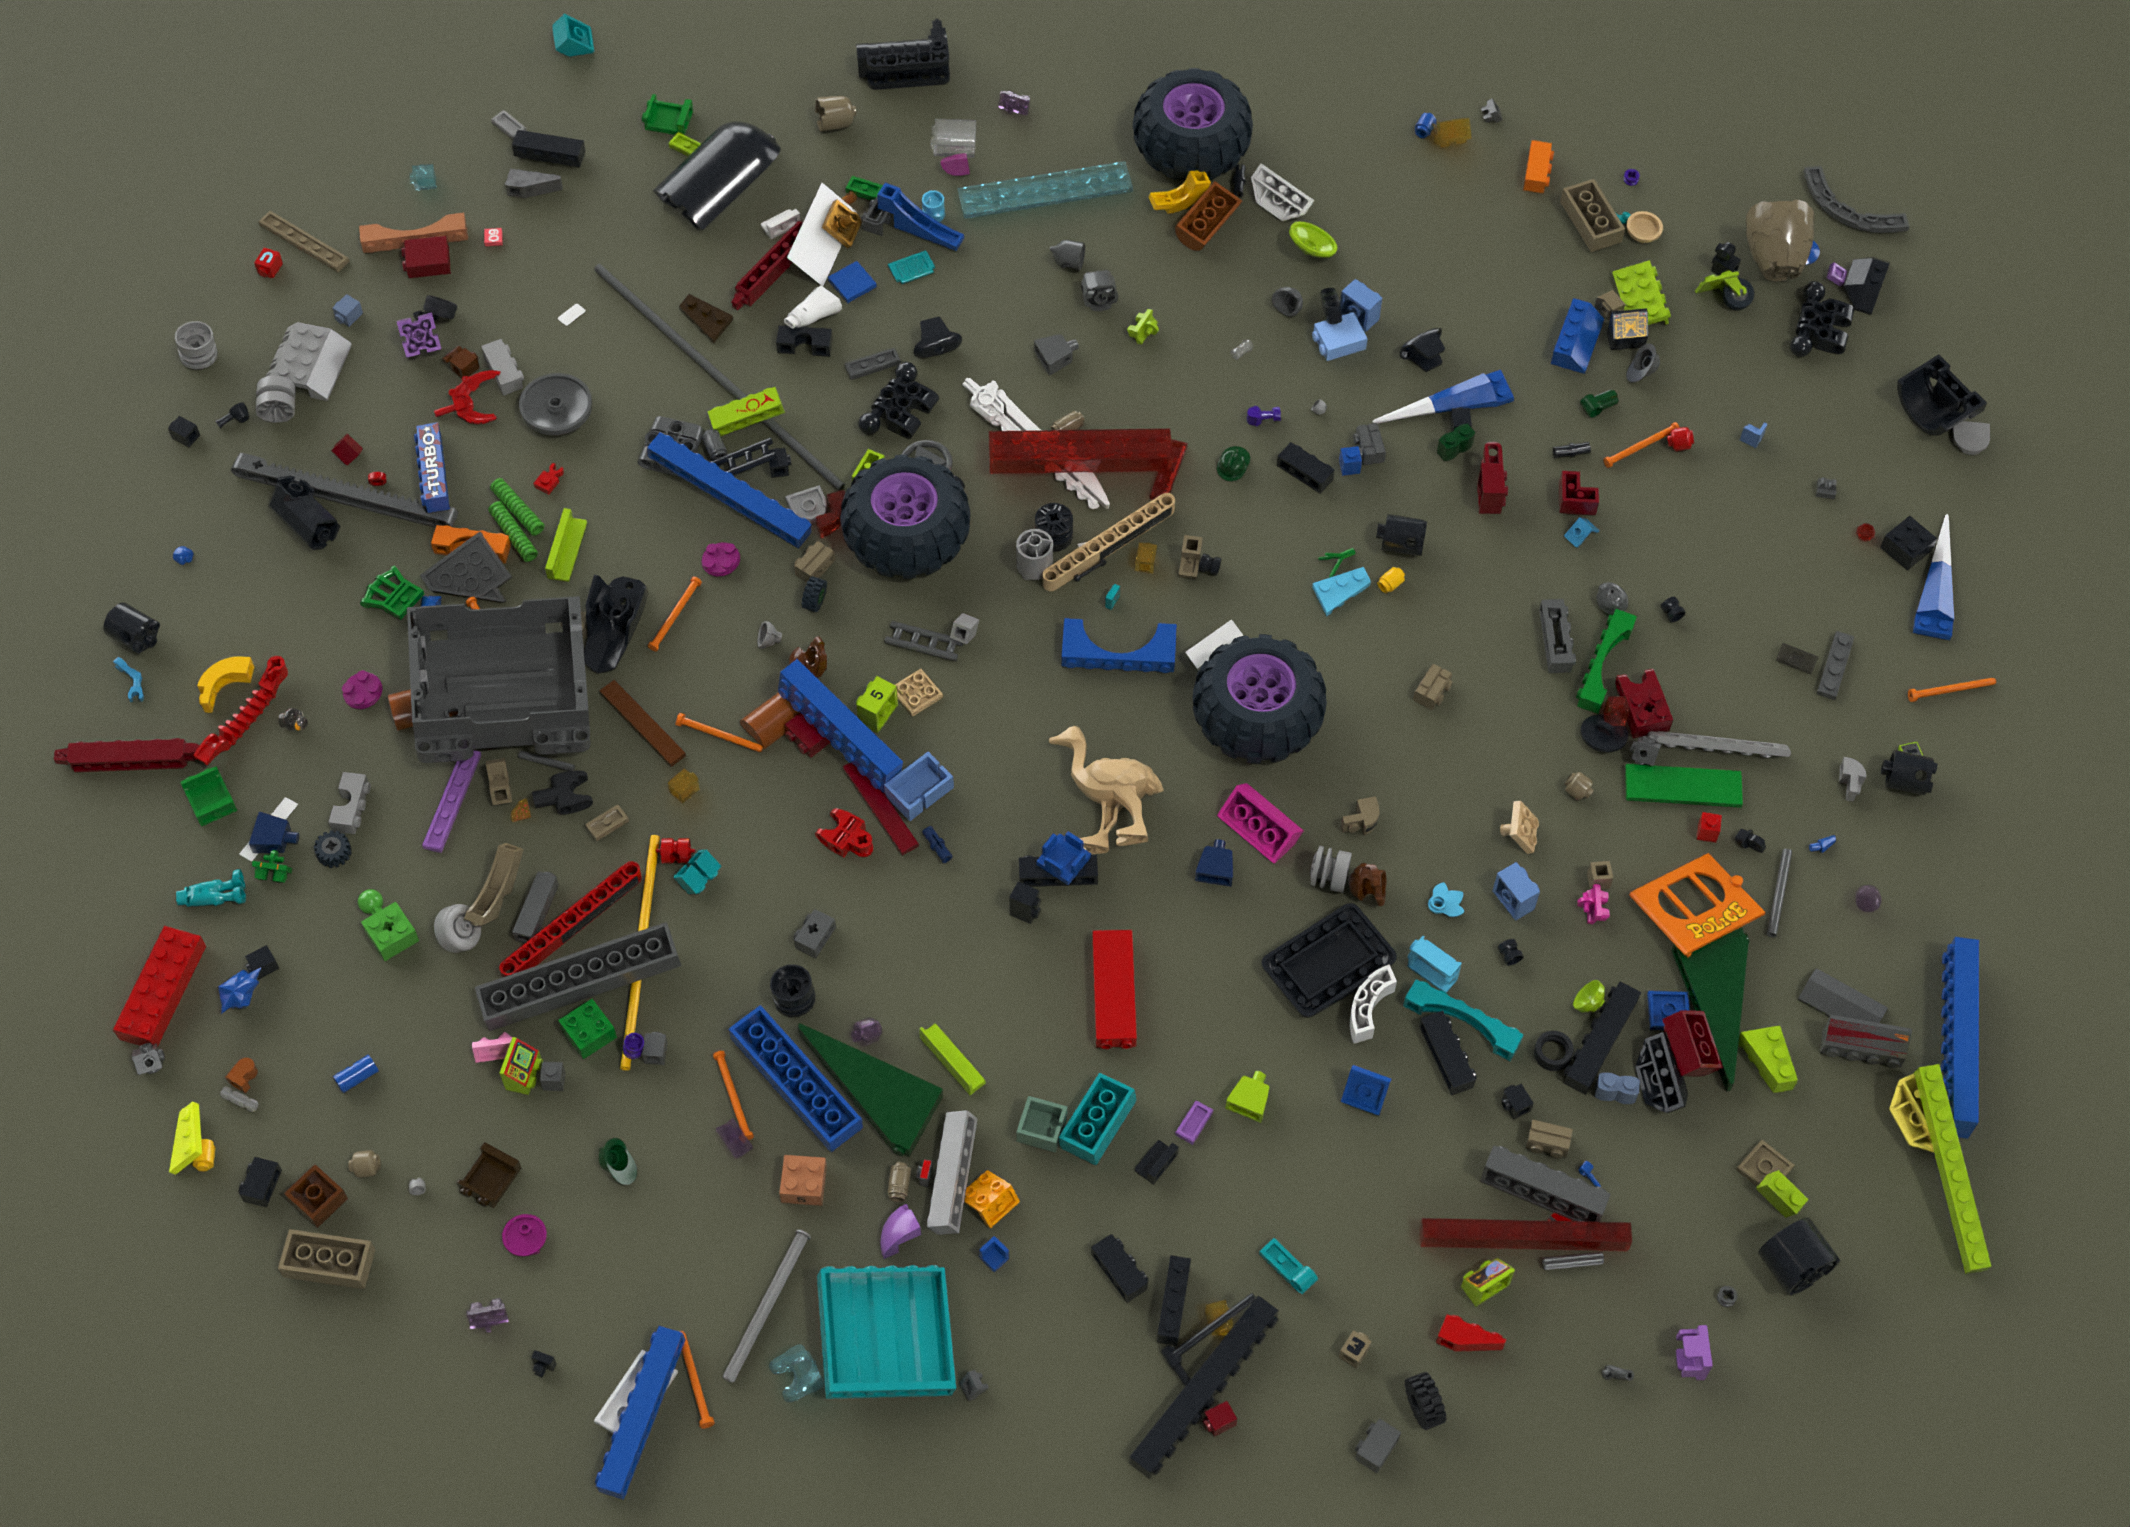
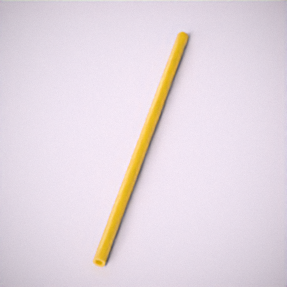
[620,835,660,1071]

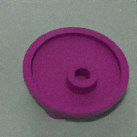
[702,542,740,577]
[342,670,383,709]
[502,1214,547,1257]

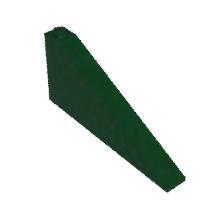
[1671,927,1749,1092]
[798,1023,943,1158]

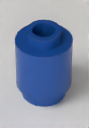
[1415,113,1437,138]

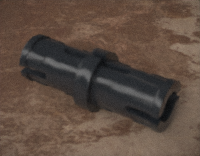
[1232,164,1246,198]
[1553,442,1591,458]

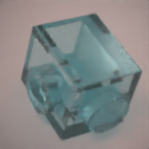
[410,164,436,190]

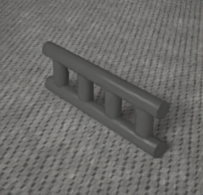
[885,621,963,661]

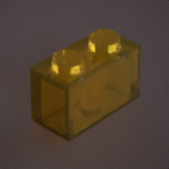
[1432,117,1472,147]

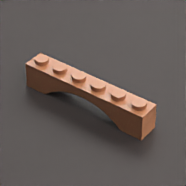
[359,213,468,253]

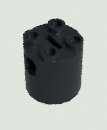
[1376,514,1427,556]
[103,602,160,654]
[1880,750,1938,795]

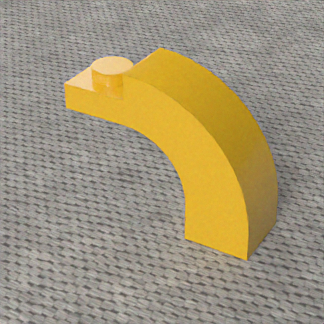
[1148,171,1211,214]
[197,656,254,713]

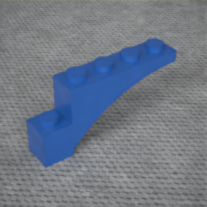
[877,183,964,251]

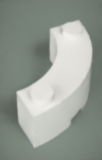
[1350,965,1397,1044]

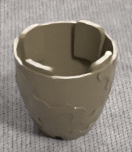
[1746,199,1814,282]

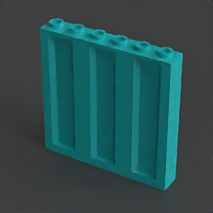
[817,1265,956,1399]

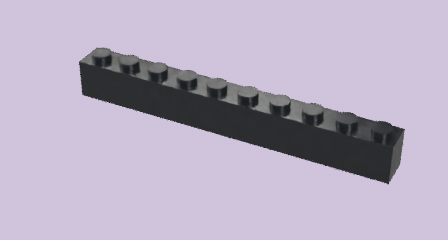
[1129,1295,1279,1479]

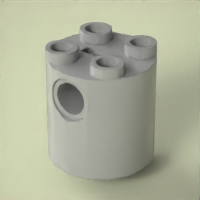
[1016,529,1053,580]

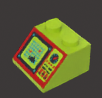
[500,1037,543,1095]

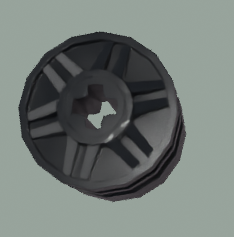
[1035,503,1073,552]
[770,964,816,1017]

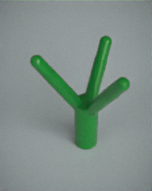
[1318,548,1355,577]

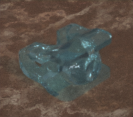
[769,1344,824,1402]

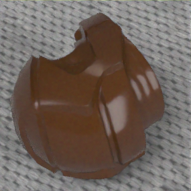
[789,636,827,678]
[1348,863,1387,906]

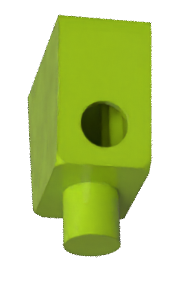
[1225,1071,1270,1123]

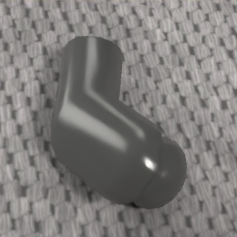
[1602,1365,1634,1381]

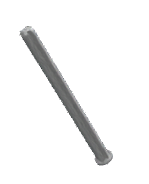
[723,1229,811,1383]

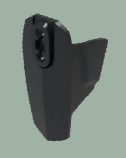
[584,574,648,674]

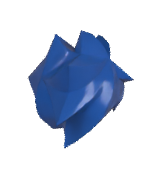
[218,967,262,1014]

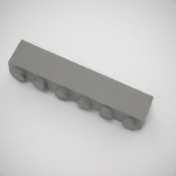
[927,1110,978,1235]

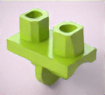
[1127,309,1159,344]

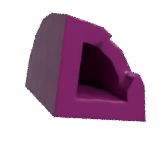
[940,153,970,176]

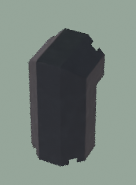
[268,475,341,550]

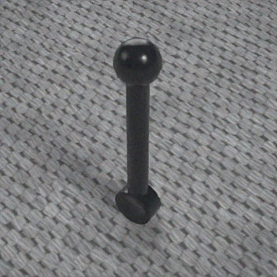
[1073,559,1107,582]

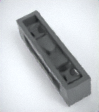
[1539,599,1576,673]

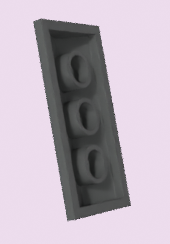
[1798,968,1888,1023]

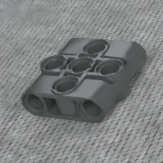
[638,416,705,476]

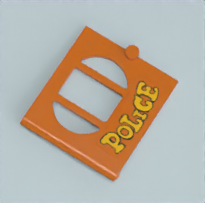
[1629,853,1765,957]

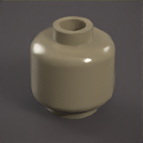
[1564,772,1594,800]
[348,1150,381,1178]

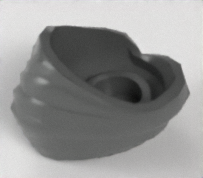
[1272,286,1303,317]
[1596,582,1628,615]

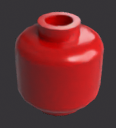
[1667,427,1695,451]

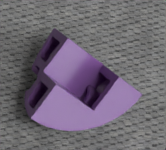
[880,1204,921,1259]

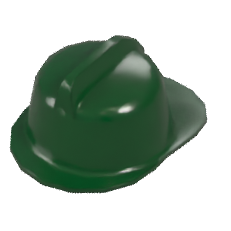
[1217,446,1251,482]
[598,1138,637,1185]

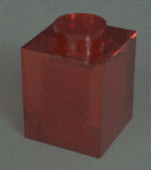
[1603,696,1630,726]

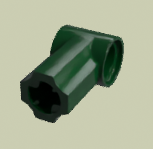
[1580,390,1619,418]

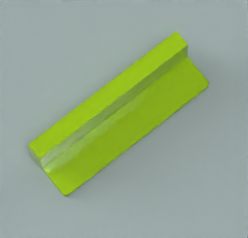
[545,508,587,582]
[919,1023,986,1095]

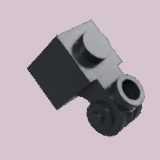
[1711,242,1741,276]

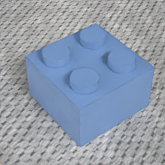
[1340,279,1382,332]
[1493,862,1540,921]

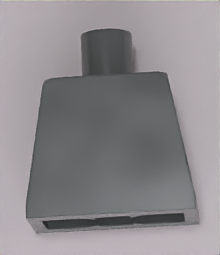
[1034,334,1079,375]

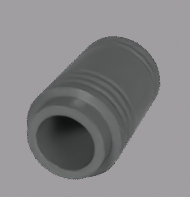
[702,429,727,460]

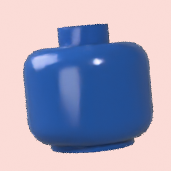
[173,546,194,565]

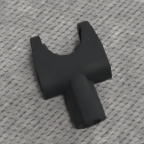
[532,770,593,815]

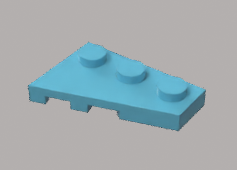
[1312,567,1371,616]

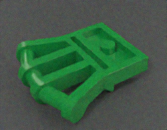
[360,565,425,620]

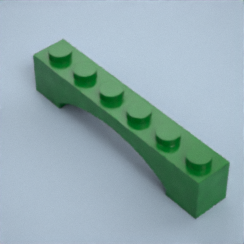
[1576,609,1637,714]

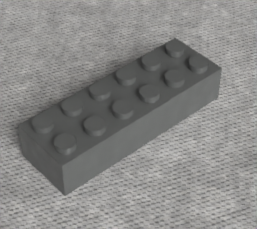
[1480,1145,1611,1230]

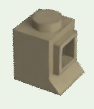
[1594,290,1625,320]

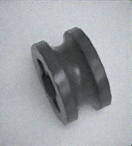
[1717,1286,1738,1307]

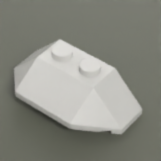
[1251,164,1314,222]

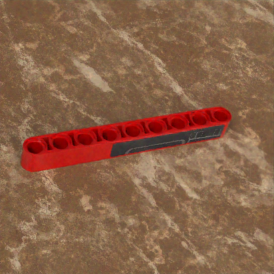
[499,861,642,978]

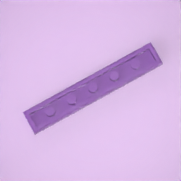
[422,750,481,853]

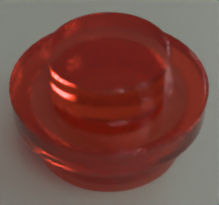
[1856,523,1875,541]

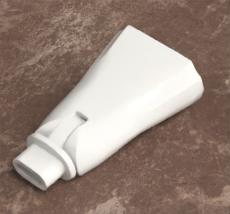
[784,285,842,329]

